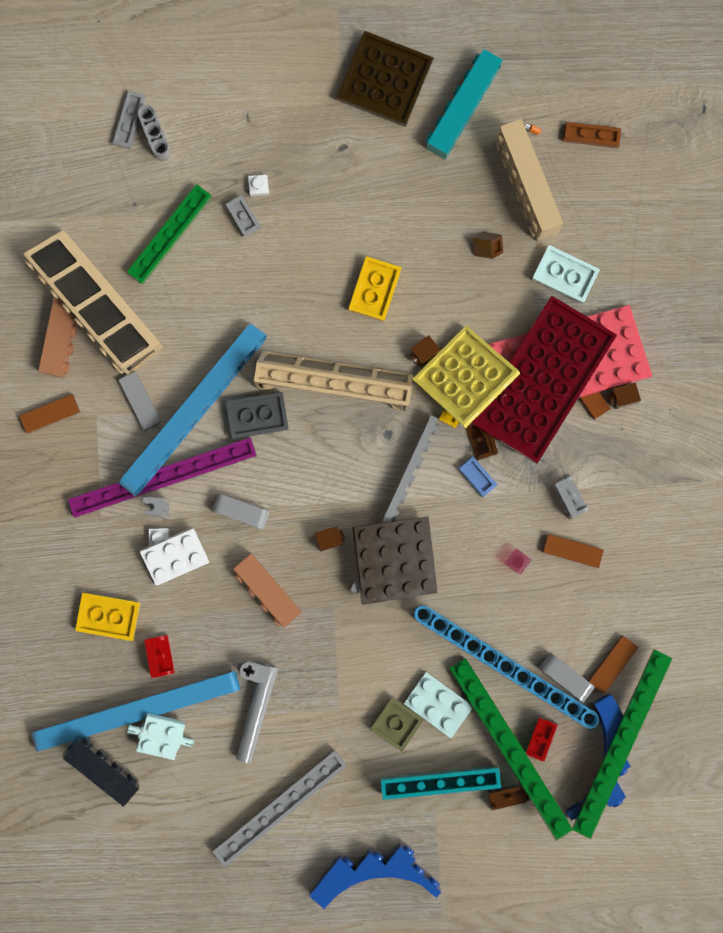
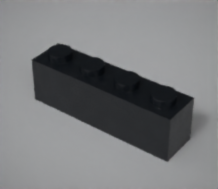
[62,735,139,807]

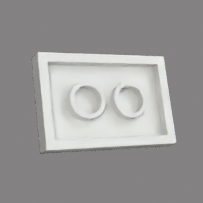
[140,527,209,586]

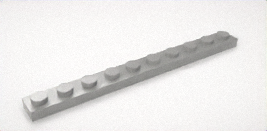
[350,415,439,594]

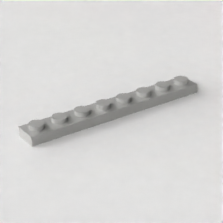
[213,750,347,867]

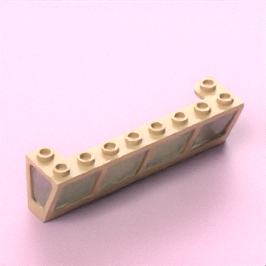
[24,230,163,375]
[254,351,413,412]

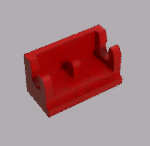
[144,635,175,678]
[526,717,559,762]

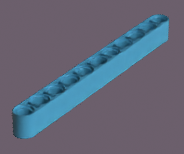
[119,323,267,496]
[414,606,599,728]
[31,671,241,752]

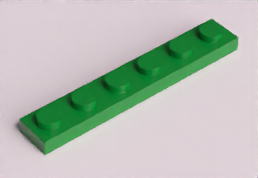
[127,184,212,285]

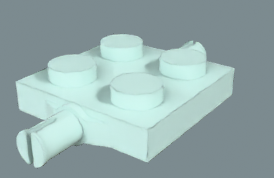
[127,713,194,760]

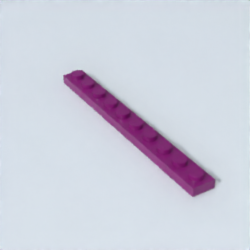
[68,437,257,518]

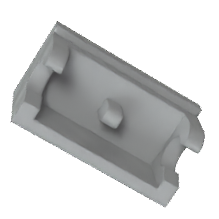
[552,476,589,519]
[143,497,170,520]

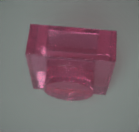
[504,548,532,575]

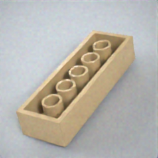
[495,119,564,241]

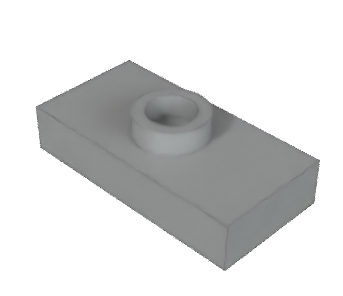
[226,195,261,238]

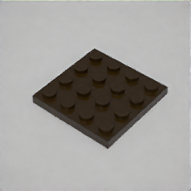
[337,31,434,127]
[352,516,438,605]

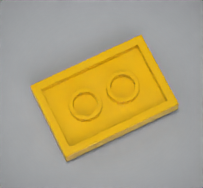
[348,256,402,322]
[75,593,141,641]

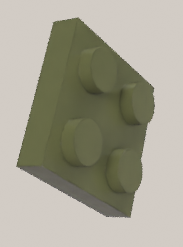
[370,697,424,752]

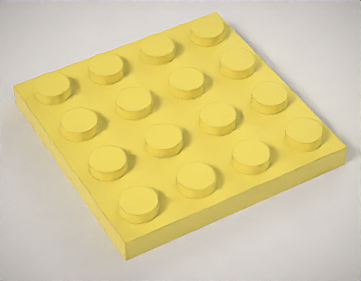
[413,325,520,428]

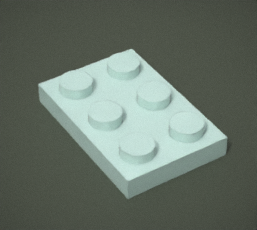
[532,245,600,304]
[403,672,473,738]

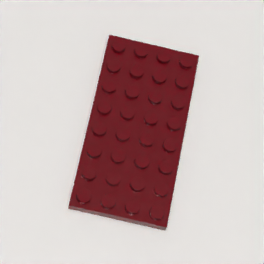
[471,296,617,464]

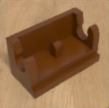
[466,423,498,461]
[487,783,531,811]

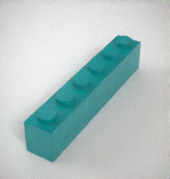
[426,49,503,160]
[380,765,501,800]

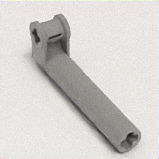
[236,661,279,763]

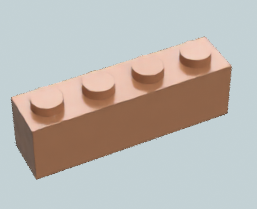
[38,297,82,379]
[234,554,302,628]

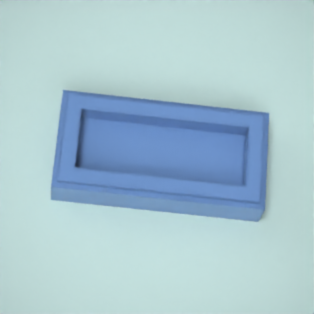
[458,456,497,498]

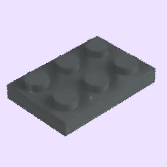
[226,392,289,439]

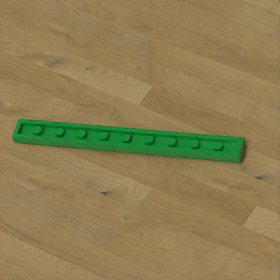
[572,649,673,839]
[449,658,573,841]

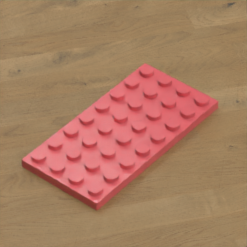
[489,305,652,398]

